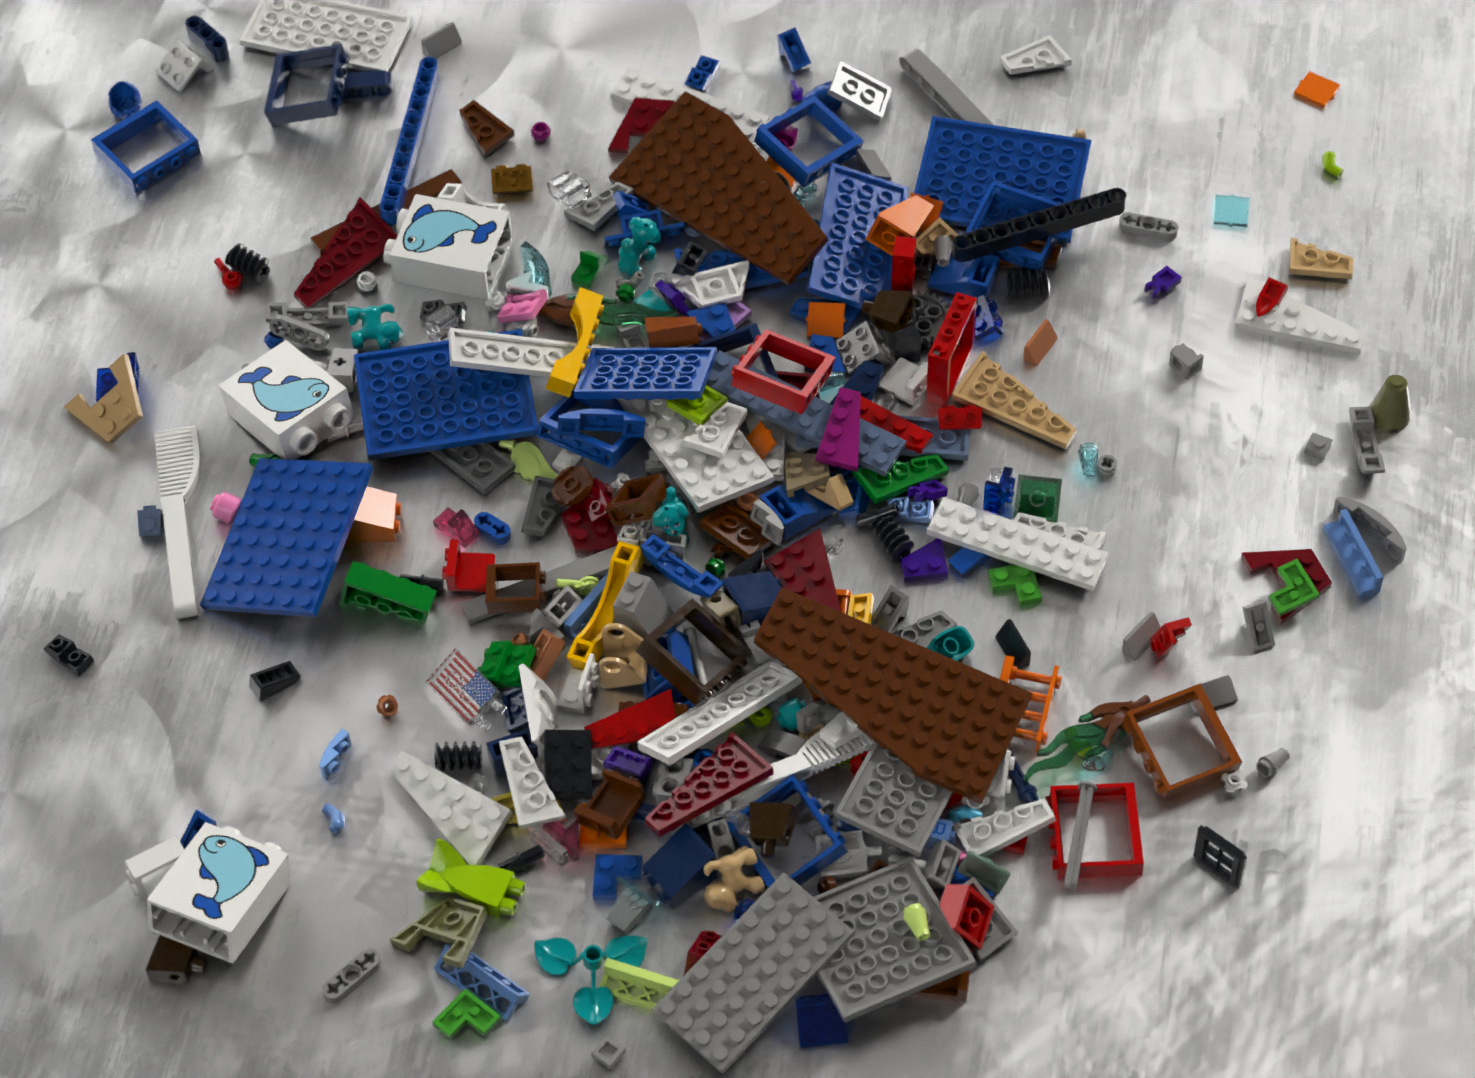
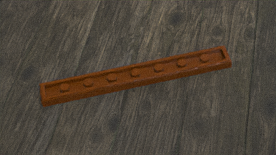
[310,169,462,254]

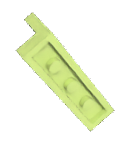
[599,958,679,1010]

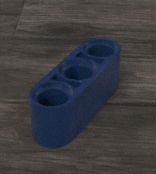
[185,16,229,62]
[341,70,392,100]

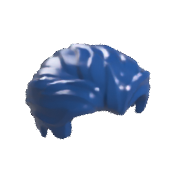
[109,81,142,119]

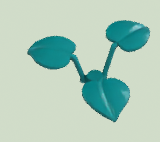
[534,935,648,1025]

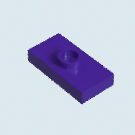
[603,746,654,781]

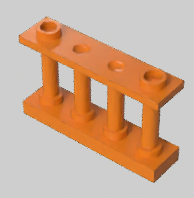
[1000,655,1062,753]

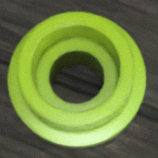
[750,706,772,728]

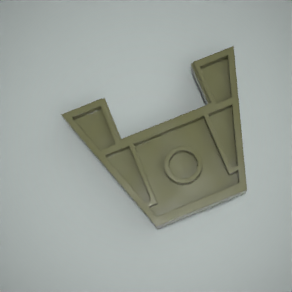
[389,896,487,969]

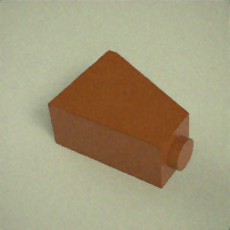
[645,317,703,348]

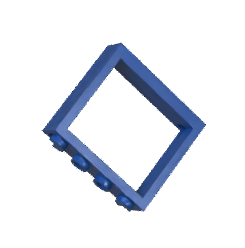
[754,96,864,188]
[91,100,201,193]
[965,181,1061,273]
[537,390,641,469]
[726,775,847,888]

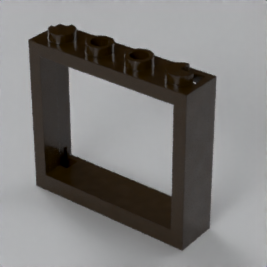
[635,598,752,706]

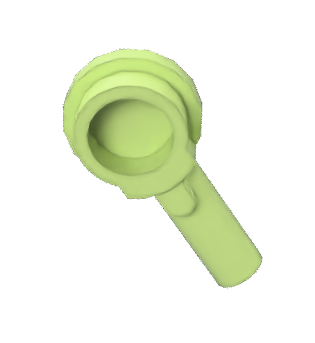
[555,576,599,596]

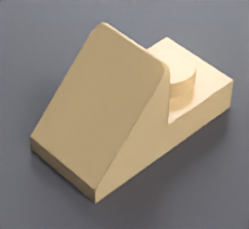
[805,473,853,511]

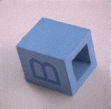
[924,818,957,849]

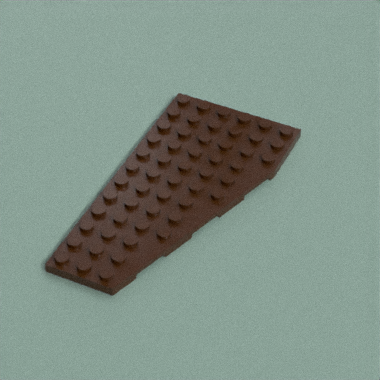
[609,91,829,286]
[753,587,1033,804]

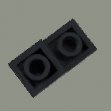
[43,634,94,676]

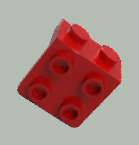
[442,539,496,592]

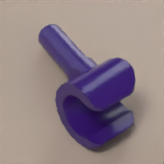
[790,79,804,102]

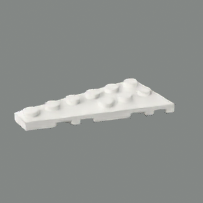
[1235,276,1365,354]
[390,751,513,865]

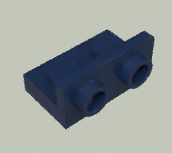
[502,686,529,734]

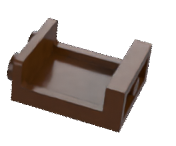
[573,769,647,840]
[910,948,973,1003]

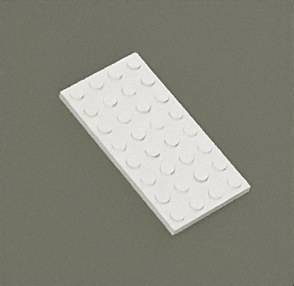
[239,0,413,72]
[617,399,774,513]

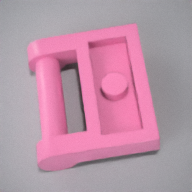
[497,289,547,324]

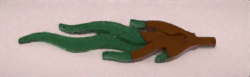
[538,294,676,326]
[1024,695,1151,782]

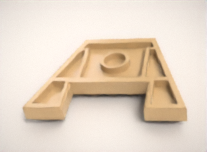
[64,354,143,443]

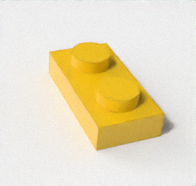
[848,593,874,625]

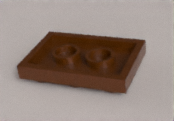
[699,501,774,559]

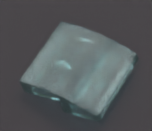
[520,241,552,297]

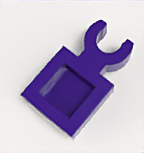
[1144,266,1182,299]
[907,479,948,502]

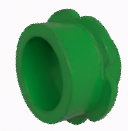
[615,284,635,303]
[705,558,725,578]

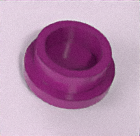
[531,122,551,141]

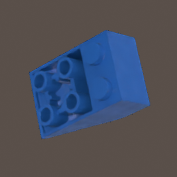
[927,254,1000,303]
[760,484,837,540]

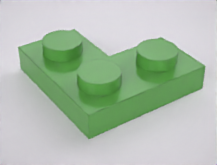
[1268,559,1320,617]
[988,565,1042,606]
[432,988,501,1040]

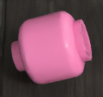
[210,492,242,524]

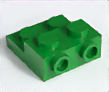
[477,640,536,688]

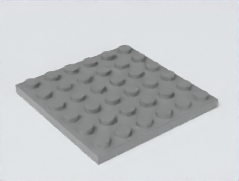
[814,856,976,1022]

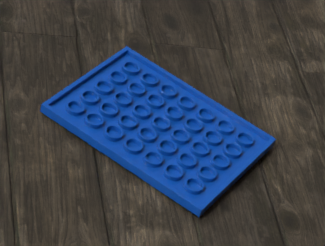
[914,116,1092,243]
[354,329,538,461]
[200,458,374,617]

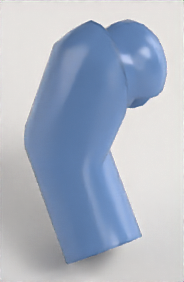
[322,803,345,834]

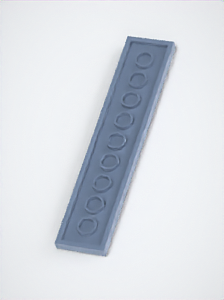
[706,350,907,477]

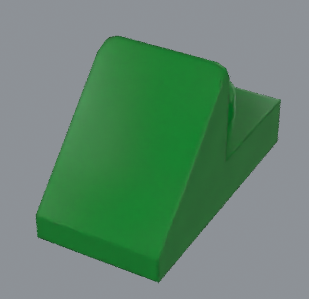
[571,251,608,288]

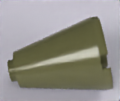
[1369,375,1412,432]

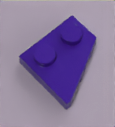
[655,280,691,317]
[901,538,948,582]

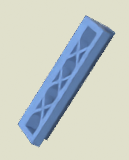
[1323,509,1383,598]
[563,572,608,640]
[434,944,530,1021]

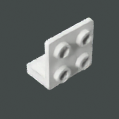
[155,40,214,92]
[879,357,928,406]
[558,653,599,715]

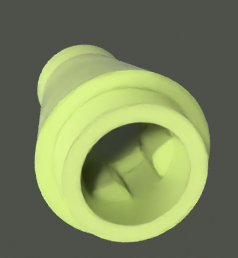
[903,903,930,941]

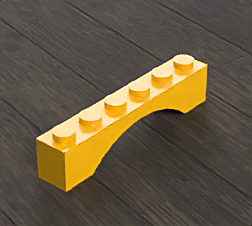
[545,287,604,398]
[567,541,645,670]

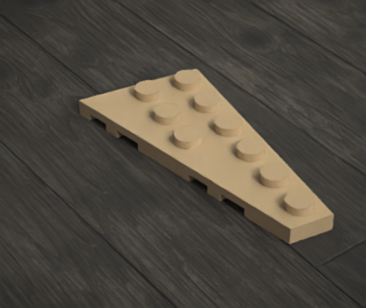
[952,351,1076,449]

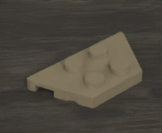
[785,451,830,498]

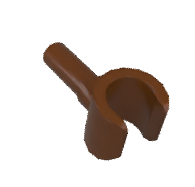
[710,542,735,559]

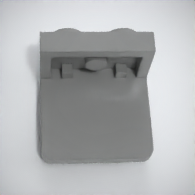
[835,320,892,375]

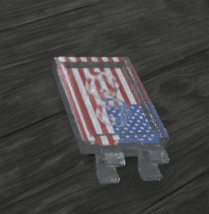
[425,648,508,731]

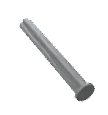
[1064,781,1097,889]

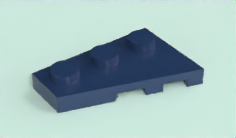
[830,360,885,405]

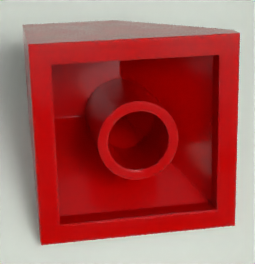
[939,884,995,950]

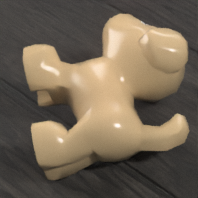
[703,846,764,913]

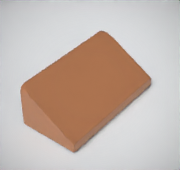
[1024,319,1058,366]
[529,628,565,680]

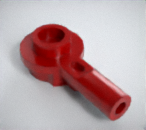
[214,258,243,290]

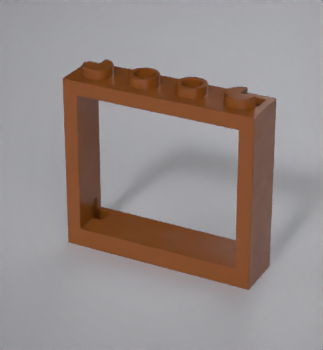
[1123,683,1242,800]

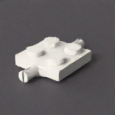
[801,830,882,880]

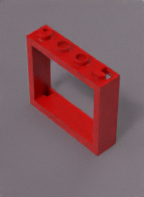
[926,292,977,407]
[731,329,836,415]
[1045,782,1144,879]

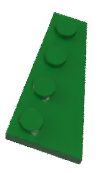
[852,454,949,504]

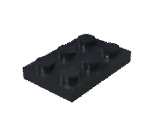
[544,729,592,800]

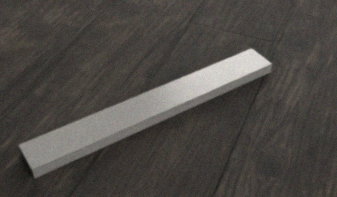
[461,546,617,624]

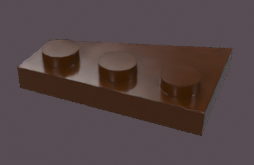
[459,100,515,157]

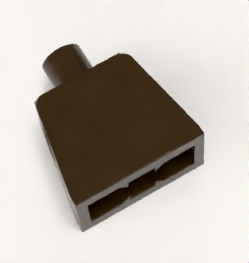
[862,290,916,334]
[749,802,799,858]
[146,935,207,984]

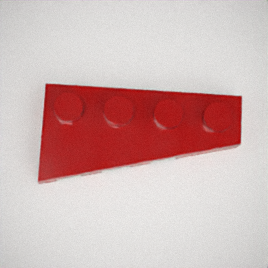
[860,396,933,454]
[584,689,676,750]

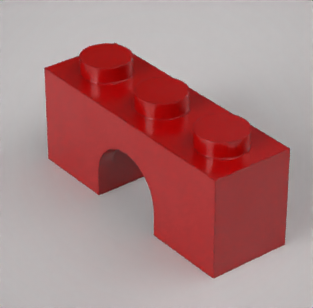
[891,236,917,293]

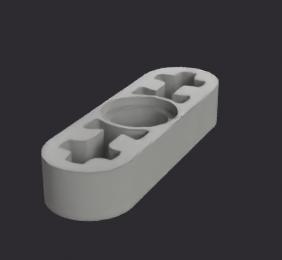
[1119,212,1178,241]
[269,315,330,351]
[322,948,381,1004]

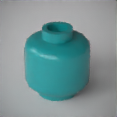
[776,698,807,732]

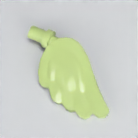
[499,439,558,482]

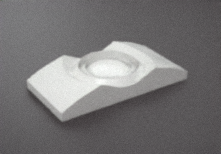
[518,664,562,751]

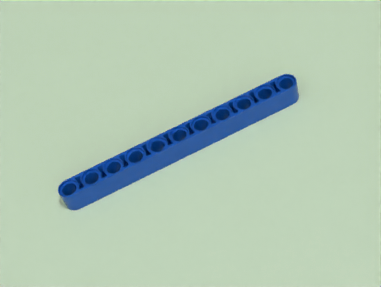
[380,57,439,226]

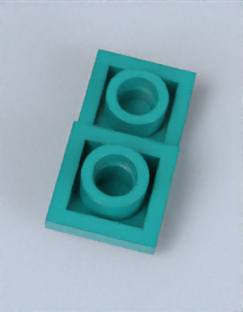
[633,289,676,317]

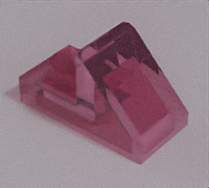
[433,507,480,548]
[542,819,580,862]

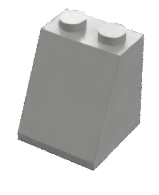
[613,571,674,639]

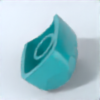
[926,626,974,661]

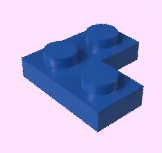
[593,854,643,900]

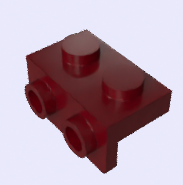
[583,477,614,523]

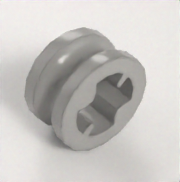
[1097,455,1117,477]

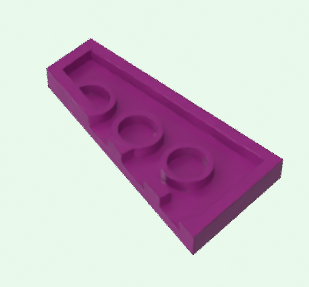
[816,387,861,472]

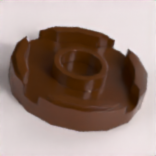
[552,466,593,506]

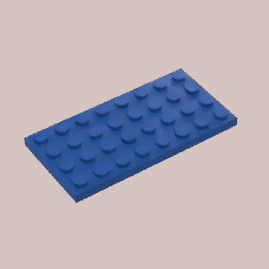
[806,163,909,309]

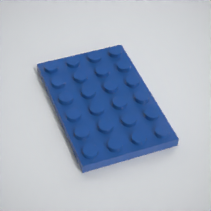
[574,347,717,400]

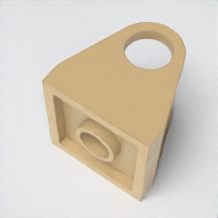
[599,623,648,689]

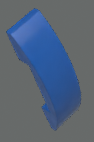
[557,409,645,438]
[640,534,722,598]

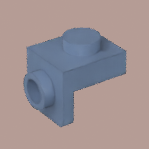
[137,505,162,537]

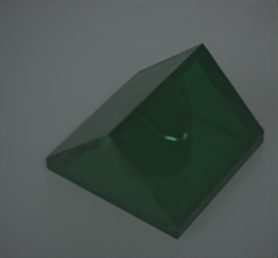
[1014,474,1062,522]

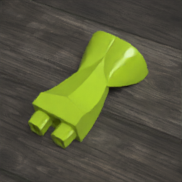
[416,838,526,919]

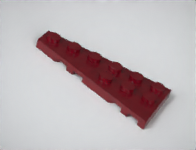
[294,197,398,308]
[764,528,841,612]
[645,732,774,838]

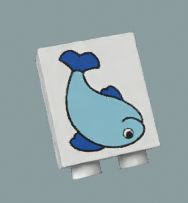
[383,194,513,300]
[218,340,355,460]
[147,822,290,963]

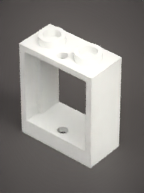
[124,835,185,902]

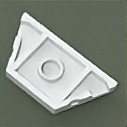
[672,260,749,308]

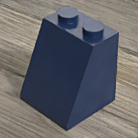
[722,571,782,626]
[642,823,717,909]

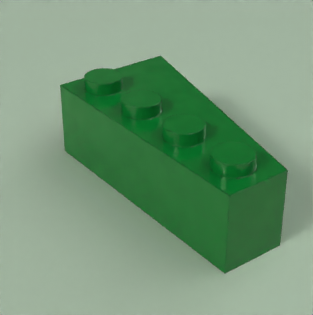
[339,561,437,623]

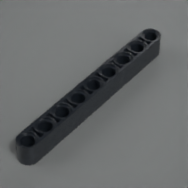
[953,188,1127,262]

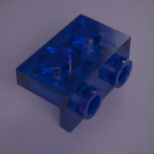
[975,294,1004,341]
[983,467,1016,514]

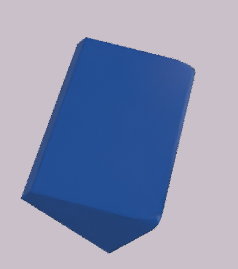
[838,478,870,518]

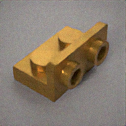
[491,164,533,194]

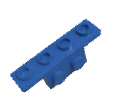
[604,209,685,247]

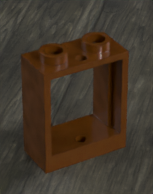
[605,473,668,527]
[485,562,546,614]

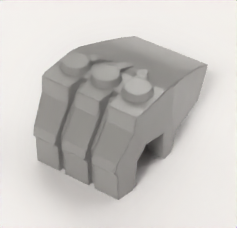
[606,887,652,933]

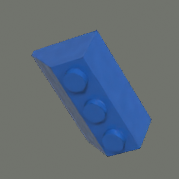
[643,629,694,700]

